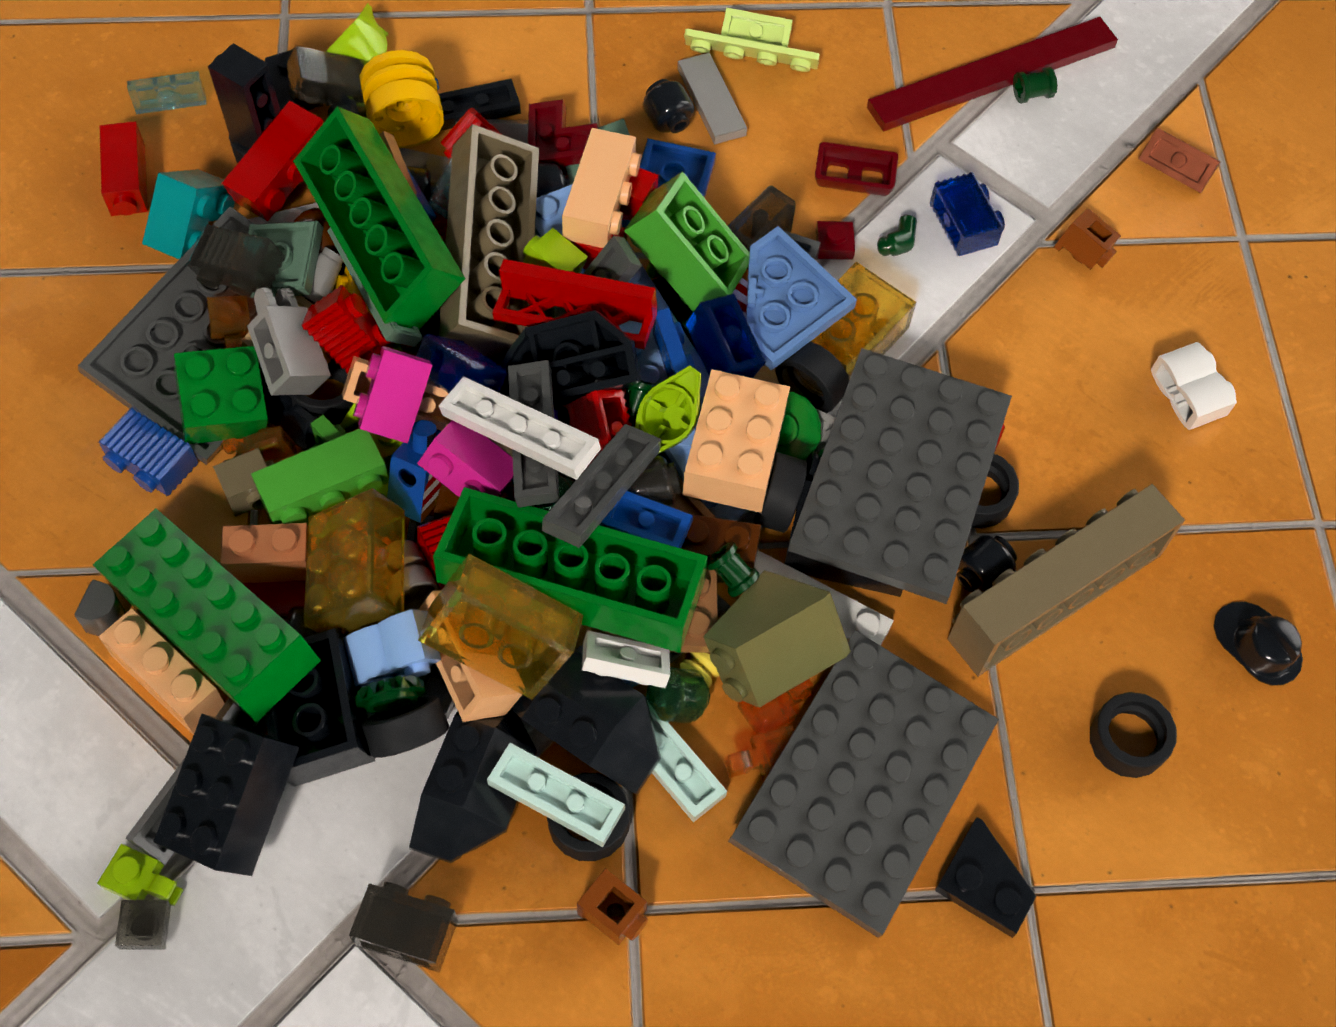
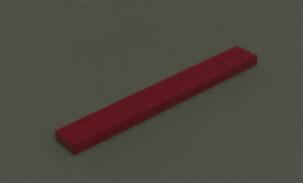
[867,17,1118,132]

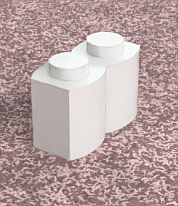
[1151,342,1237,430]

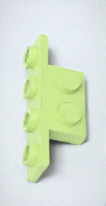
[684,8,820,72]

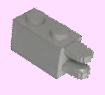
[247,287,331,396]

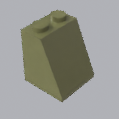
[703,570,851,707]

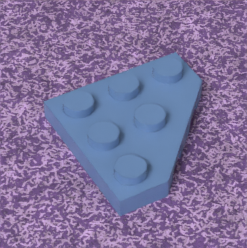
[745,226,857,371]

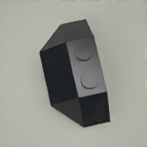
[490,310,641,406]
[511,650,661,795]
[409,709,537,863]

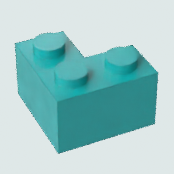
[142,169,235,259]

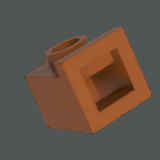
[1054,208,1121,270]
[577,868,648,945]

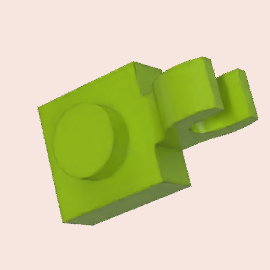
[97,844,184,906]

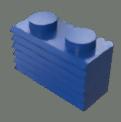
[98,408,198,496]

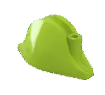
[319,3,389,72]
[635,365,701,454]

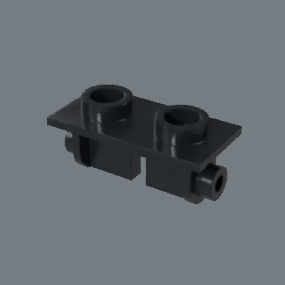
[262,382,320,451]

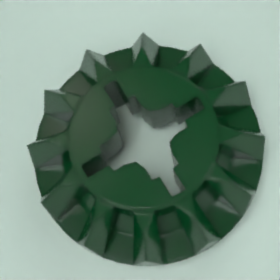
[355,675,425,713]

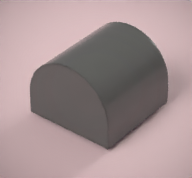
[74,580,125,636]

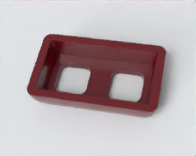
[815,142,898,196]

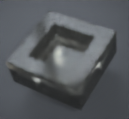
[115,900,171,950]

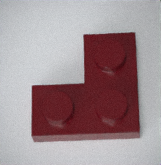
[528,99,599,167]

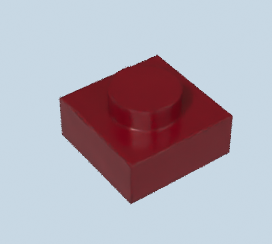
[816,221,855,260]

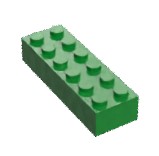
[293,106,466,330]
[433,487,708,653]
[93,508,321,723]

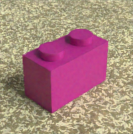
[353,346,433,444]
[417,421,514,497]

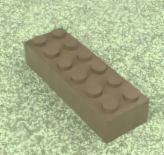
[438,124,539,361]
[948,484,1185,677]

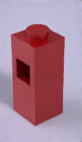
[99,121,148,216]

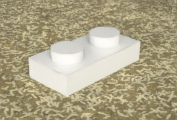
[582,630,670,688]

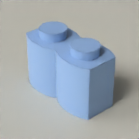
[343,609,442,687]

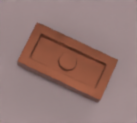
[1139,128,1221,193]

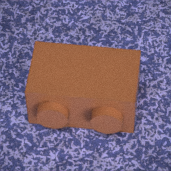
[220,523,315,583]

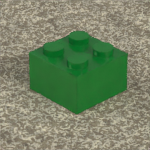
[174,346,268,444]

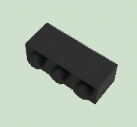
[208,43,281,151]

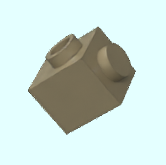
[213,448,274,517]

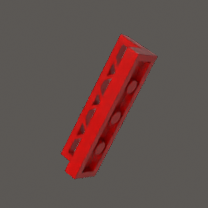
[492,259,657,350]

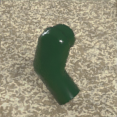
[877,215,917,256]

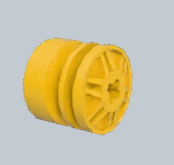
[359,50,444,148]

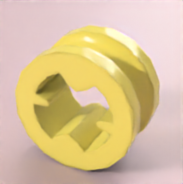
[680,652,719,689]

